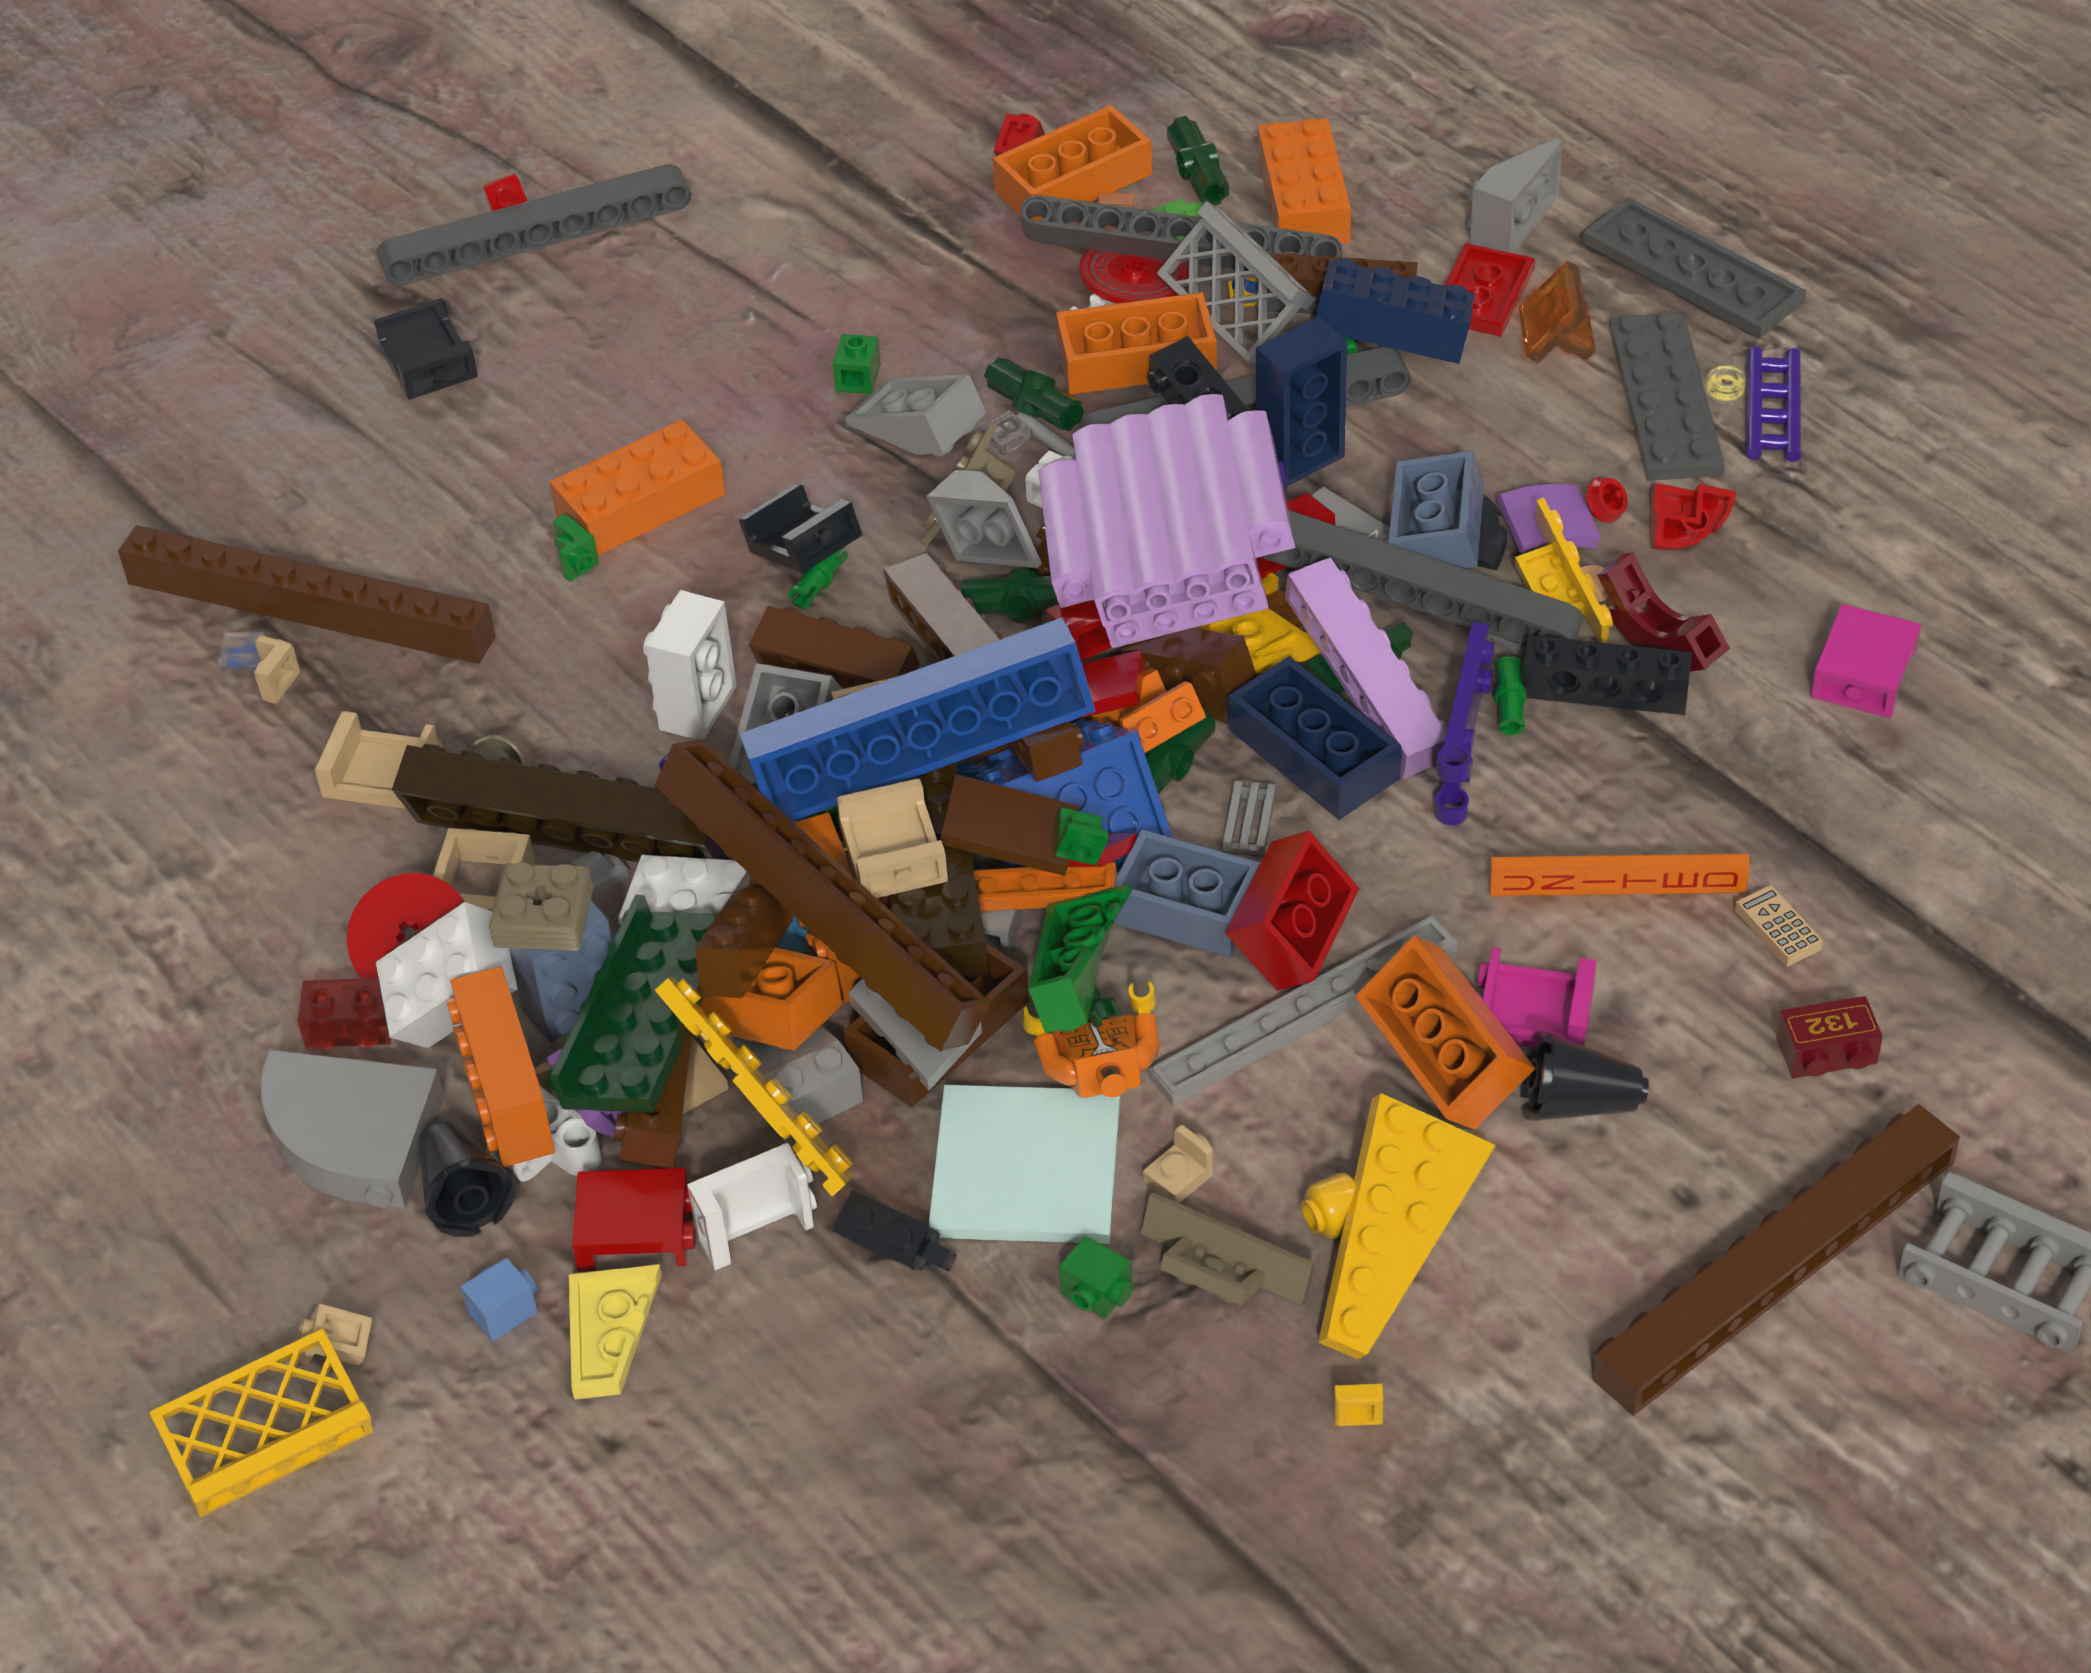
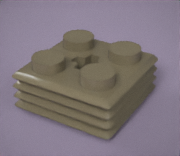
[489,862,593,951]

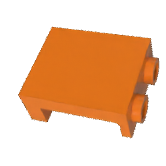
[1088,667,1206,753]

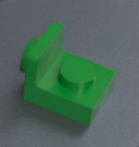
[553,513,599,582]
[1055,807,1108,865]

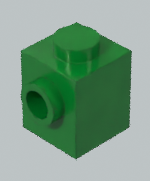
[833,334,881,394]
[1059,1236,1134,1319]

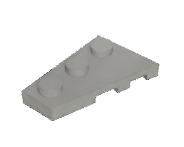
[849,979,982,1091]

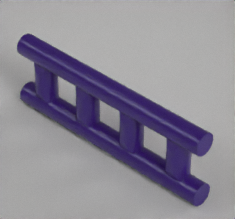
[1746,346,1801,462]

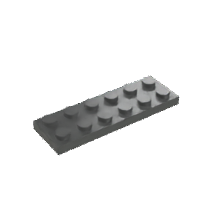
[1583,197,1806,339]
[1609,312,1725,481]

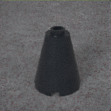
[1520,1031,1649,1121]
[418,1121,515,1237]

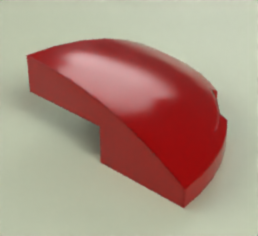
[1650,483,1736,550]

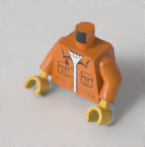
[1022,981,1159,1098]

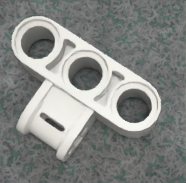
[486,1087,602,1182]

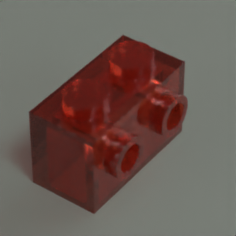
[297,978,392,1049]

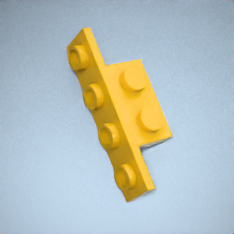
[1515,497,1613,643]

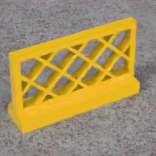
[149,1328,373,1518]

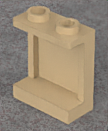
[315,711,443,809]
[837,779,948,898]

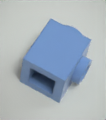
[460,1257,538,1342]

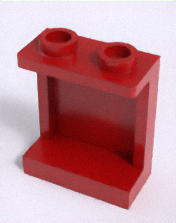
[572,1168,696,1272]

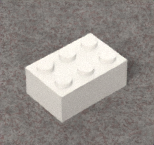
[643,590,737,740]
[618,855,747,925]
[376,902,517,1048]

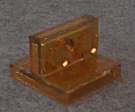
[1518,260,1596,363]

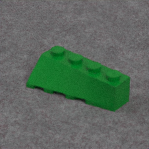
[1028,884,1132,1033]

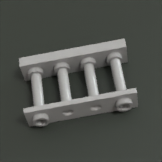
[1898,1171,2091,1355]

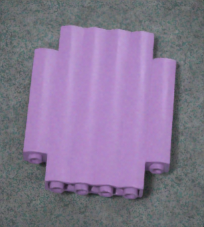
[1038,394,1296,648]

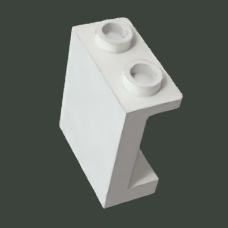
[687,1143,817,1270]

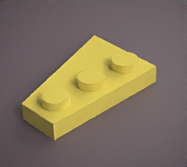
[569,1264,662,1400]

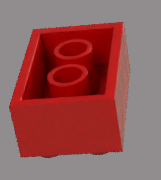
[1225,830,1360,991]

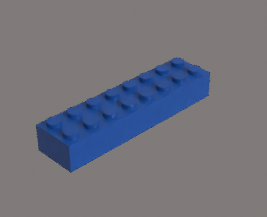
[739,618,1095,821]

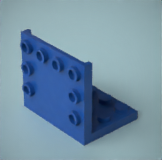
[955,718,1173,872]

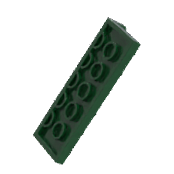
[549,895,719,1112]

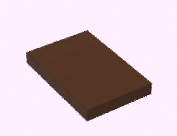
[940,774,1080,876]

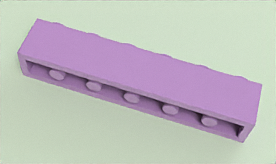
[1285,557,1448,779]

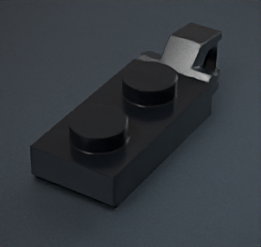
[832,1190,957,1272]

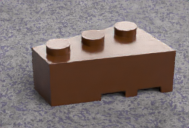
[1121,628,1257,725]

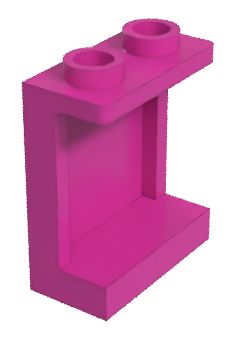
[1811,604,1921,718]
[1478,947,1597,1048]

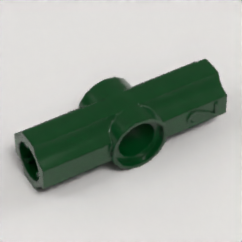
[1167,116,1229,205]
[984,357,1084,431]
[960,568,1059,621]
[1145,707,1215,795]

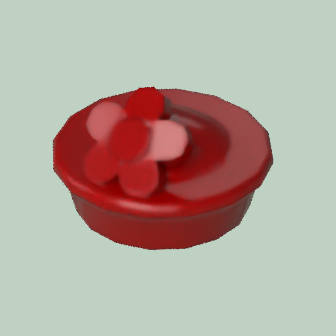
[1586,476,1628,524]

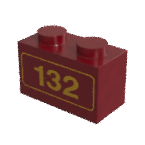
[1776,996,1883,1079]

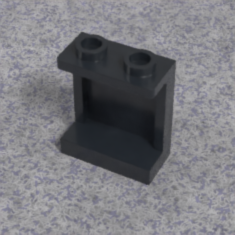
[374,298,478,400]
[739,483,863,574]

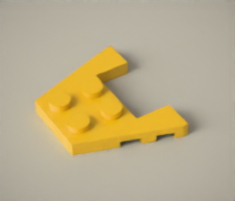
[1194,573,1321,674]

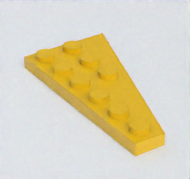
[655,977,854,1196]
[1318,1093,1496,1360]

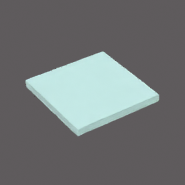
[929,1085,1121,1244]

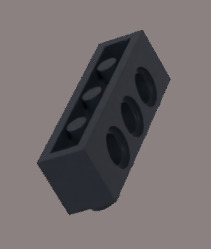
[1147,336,1249,419]
[1523,635,1692,715]

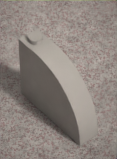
[260,1050,444,1208]

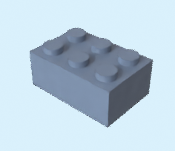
[1388,451,1484,569]
[1114,830,1260,957]
[509,900,612,1043]

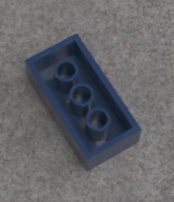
[1315,259,1475,364]
[1256,316,1347,486]
[1228,656,1401,820]

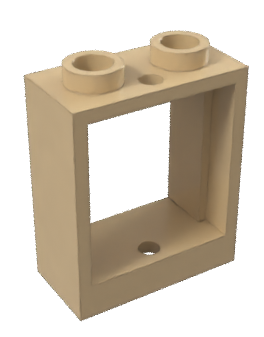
[433,828,535,911]

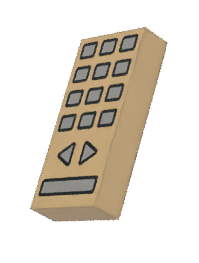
[1735,885,1823,968]

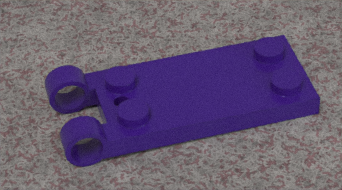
[1435,622,1495,825]

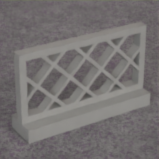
[1157,201,1316,365]

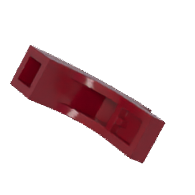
[1597,552,1730,672]

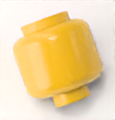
[1301,1173,1356,1239]

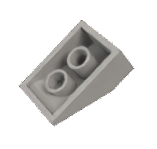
[1468,138,1563,253]
[845,374,987,457]
[926,470,1042,568]
[729,663,842,786]
[732,1026,863,1138]

